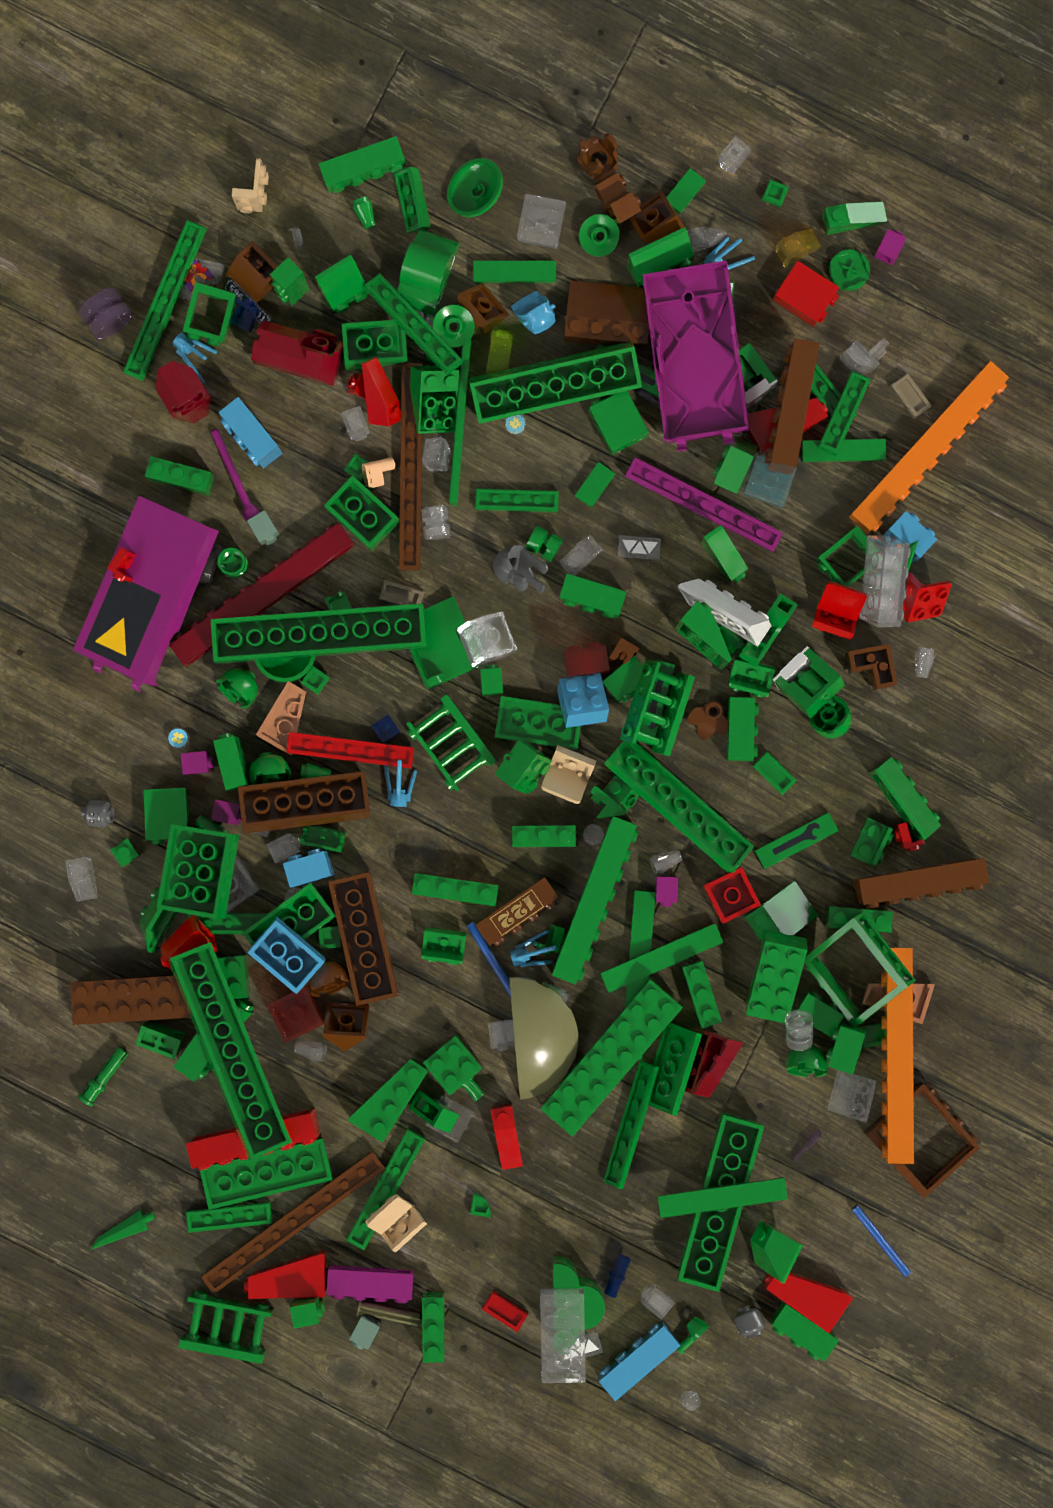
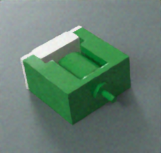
[739,343,778,414]
[773,646,845,719]

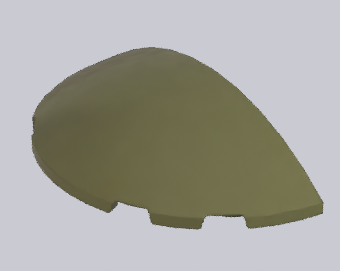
[510,977,578,1100]

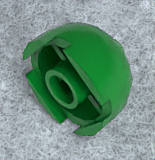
[216,668,258,709]
[809,696,852,739]
[249,752,291,785]
[785,1041,828,1077]

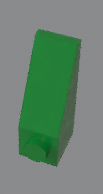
[822,202,887,235]

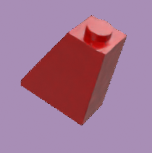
[160,915,218,971]

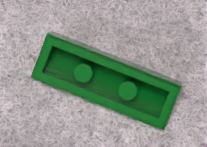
[394,166,431,233]

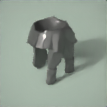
[493,545,548,594]

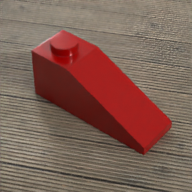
[362,357,401,427]
[491,1103,523,1170]

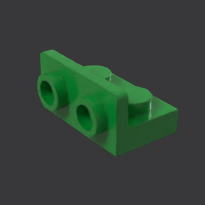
[849,818,894,866]

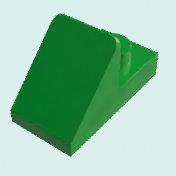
[589,786,628,819]

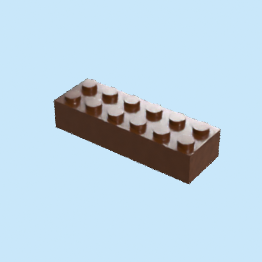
[764,338,820,475]
[238,771,370,834]
[852,858,989,908]
[328,872,399,1006]
[70,975,191,1025]

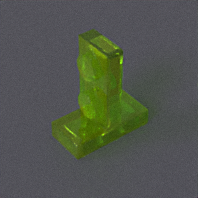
[486,328,515,374]

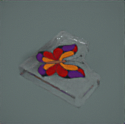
[178,258,225,300]

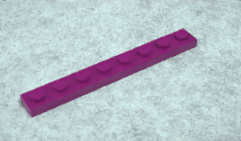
[625,458,783,552]

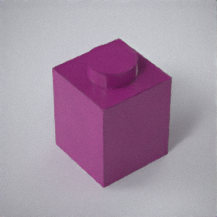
[874,229,906,266]
[181,751,214,775]
[211,800,242,825]
[655,877,678,907]

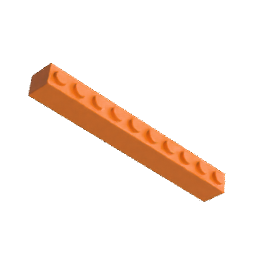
[849,361,1009,533]
[881,948,914,1164]

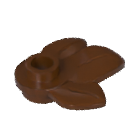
[687,701,729,741]

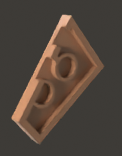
[256,682,306,756]
[861,984,935,1024]

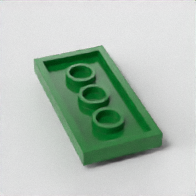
[495,696,581,750]
[649,1023,702,1116]

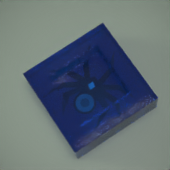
[371,715,400,744]

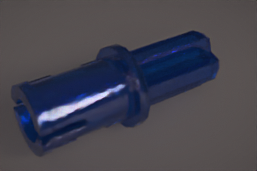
[604,1254,630,1298]

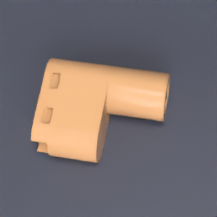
[362,457,395,488]

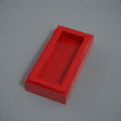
[482,1290,529,1332]

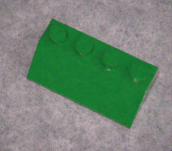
[868,757,941,840]
[242,882,336,945]

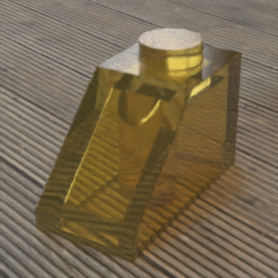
[775,229,821,267]

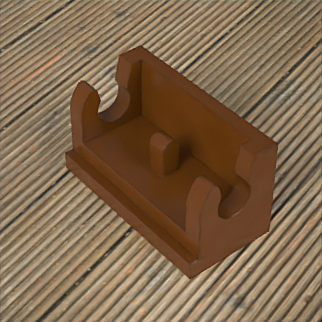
[608,638,640,665]

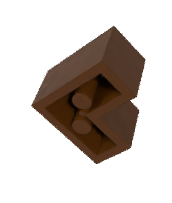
[592,173,641,223]
[845,644,898,691]

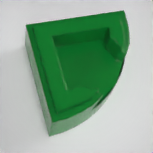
[470,1192,491,1218]

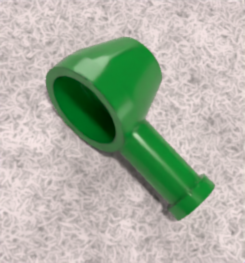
[677,1316,710,1354]

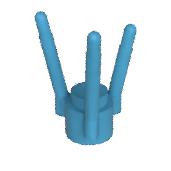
[702,237,755,270]
[173,332,217,384]
[383,760,417,807]
[510,930,557,968]

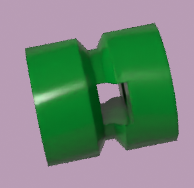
[525,525,563,563]
[218,548,249,579]

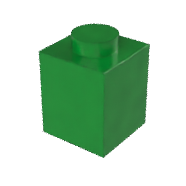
[480,664,503,696]

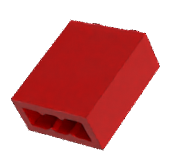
[773,261,839,327]

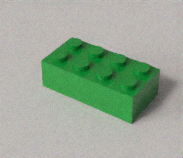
[746,930,808,1024]

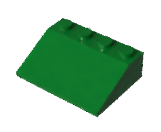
[674,601,732,670]
[157,824,239,919]

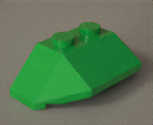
[140,887,177,953]

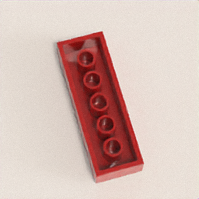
[186,1108,321,1171]

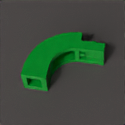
[739,593,798,668]

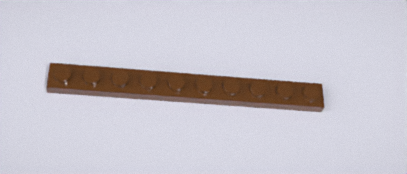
[399,363,423,571]
[201,1151,386,1294]

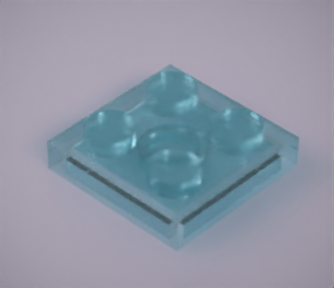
[743,454,797,508]

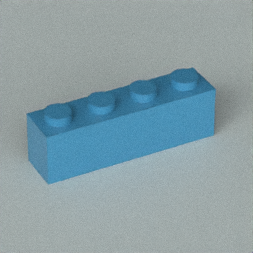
[598,1321,680,1401]

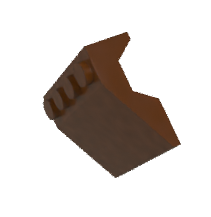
[564,280,649,350]

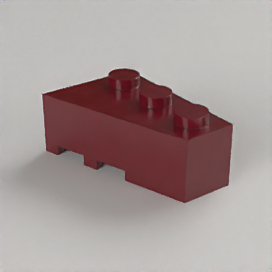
[685,1027,743,1098]

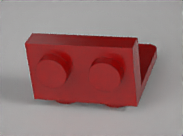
[894,573,952,623]
[812,582,867,640]

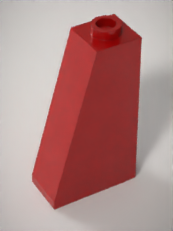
[746,398,828,456]
[244,1250,327,1299]
[764,1272,853,1333]

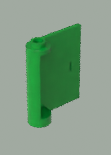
[409,596,484,690]

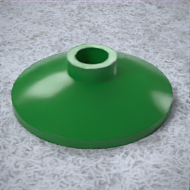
[579,214,620,257]
[433,305,475,347]

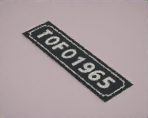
[222,277,272,325]

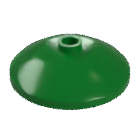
[447,158,503,218]
[255,656,316,682]

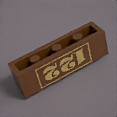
[476,877,559,946]

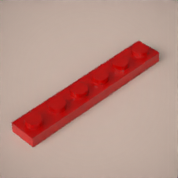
[286,732,414,769]

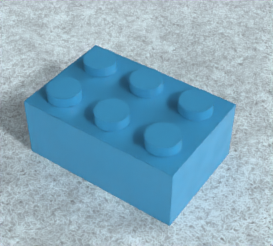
[218,397,283,469]
[247,917,325,994]

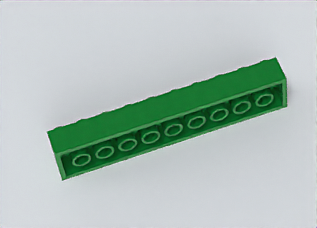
[211,603,427,663]
[168,942,292,1161]

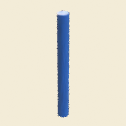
[466,922,511,997]
[851,1205,911,1277]

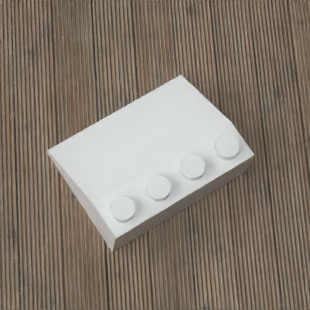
[678,579,771,647]

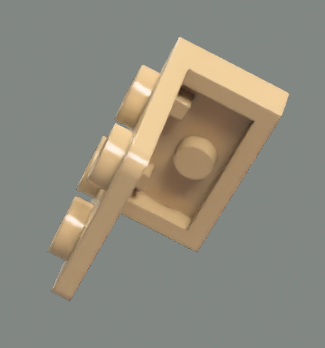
[232,158,269,214]
[541,745,596,804]
[365,1195,427,1252]

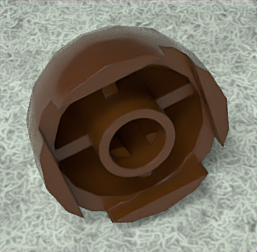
[308,959,351,997]

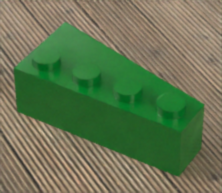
[347,1057,429,1143]

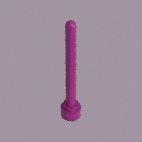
[211,429,259,522]

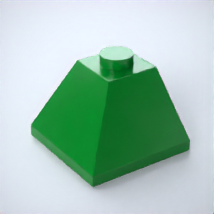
[750,1221,803,1284]

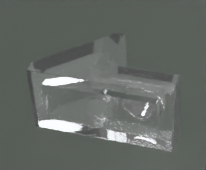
[559,535,604,576]

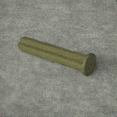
[356,1300,420,1326]

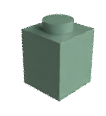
[247,510,280,545]
[349,1315,382,1350]

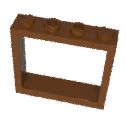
[864,1082,980,1199]

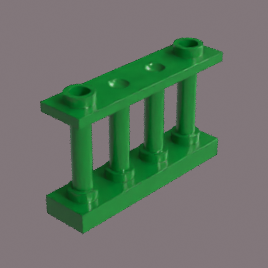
[620,660,695,757]
[406,694,497,792]
[178,1291,274,1364]

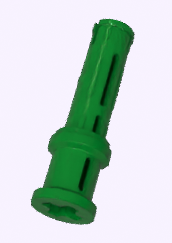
[77,1046,129,1107]

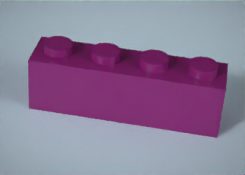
[327,1265,414,1303]

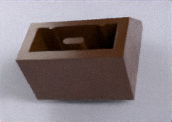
[226,241,278,303]

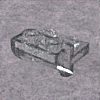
[827,1070,878,1123]

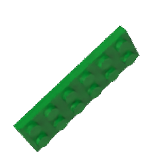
[200,1137,333,1210]

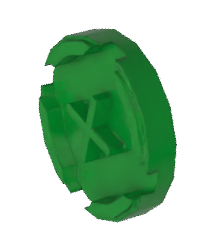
[828,249,870,292]

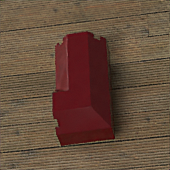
[251,320,343,386]
[156,361,212,424]

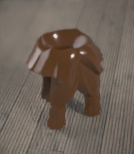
[576,133,619,180]

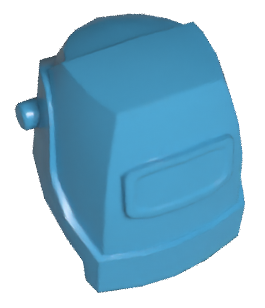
[511,291,556,335]

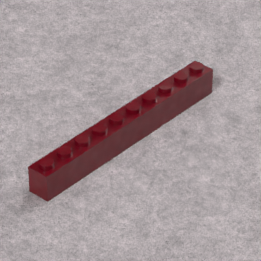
[169,523,355,667]

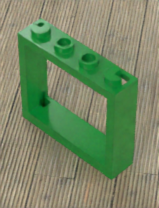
[804,912,916,1028]

